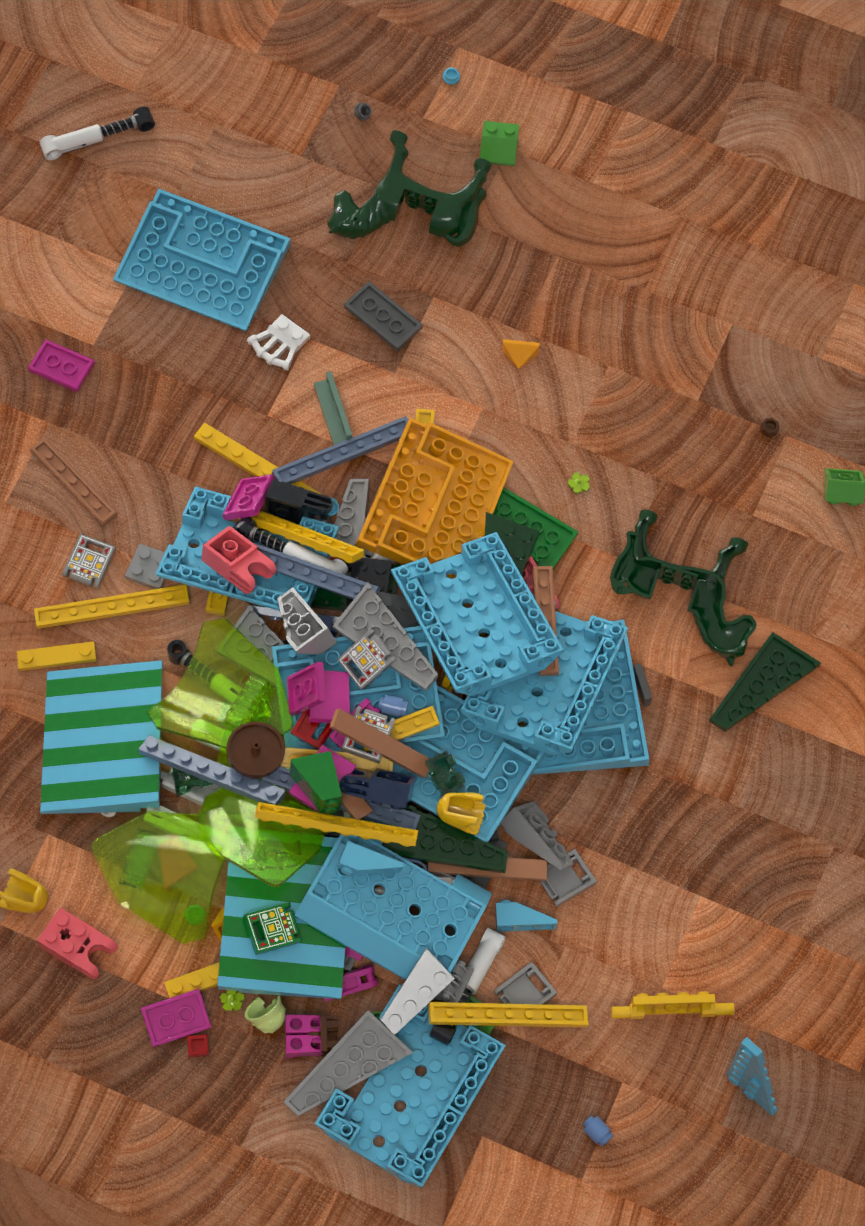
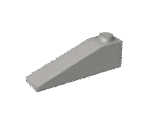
[277,588,337,654]
[501,801,573,870]

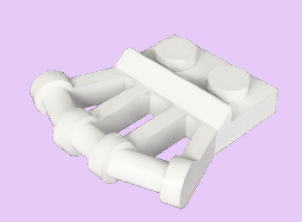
[247,314,310,371]

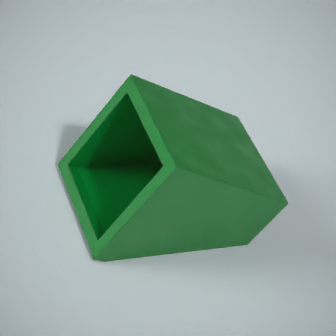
[290,751,342,814]

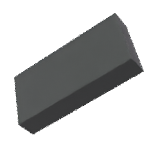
[633,664,652,707]

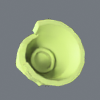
[245,995,286,1034]

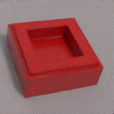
[187,1034,209,1058]

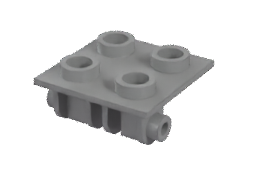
[434,960,474,1003]

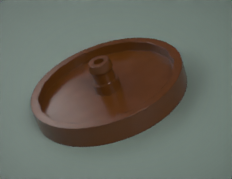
[226,722,285,778]

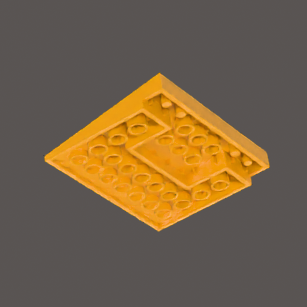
[354,417,514,579]

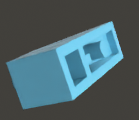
[337,841,405,876]
[495,900,558,932]

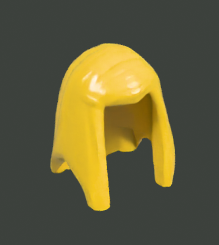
[437,793,486,835]
[0,868,48,913]

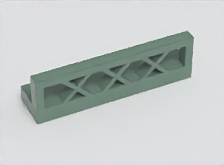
[314,371,352,445]

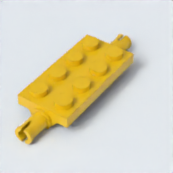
[611,991,735,1019]

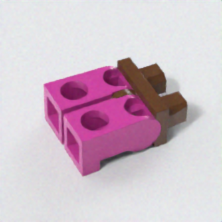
[285,1015,338,1059]

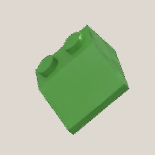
[480,121,519,166]
[824,468,865,506]

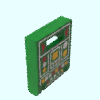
[243,902,302,955]

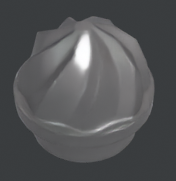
[354,102,372,120]

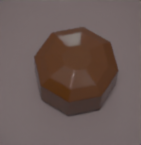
[761,418,779,437]

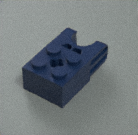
[339,768,416,810]

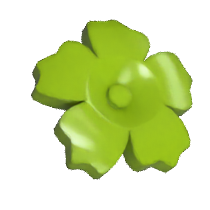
[567,472,590,494]
[220,990,245,1011]

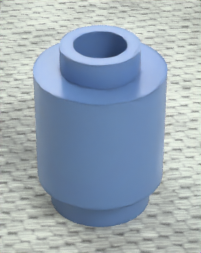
[378,694,408,718]
[583,1116,614,1147]

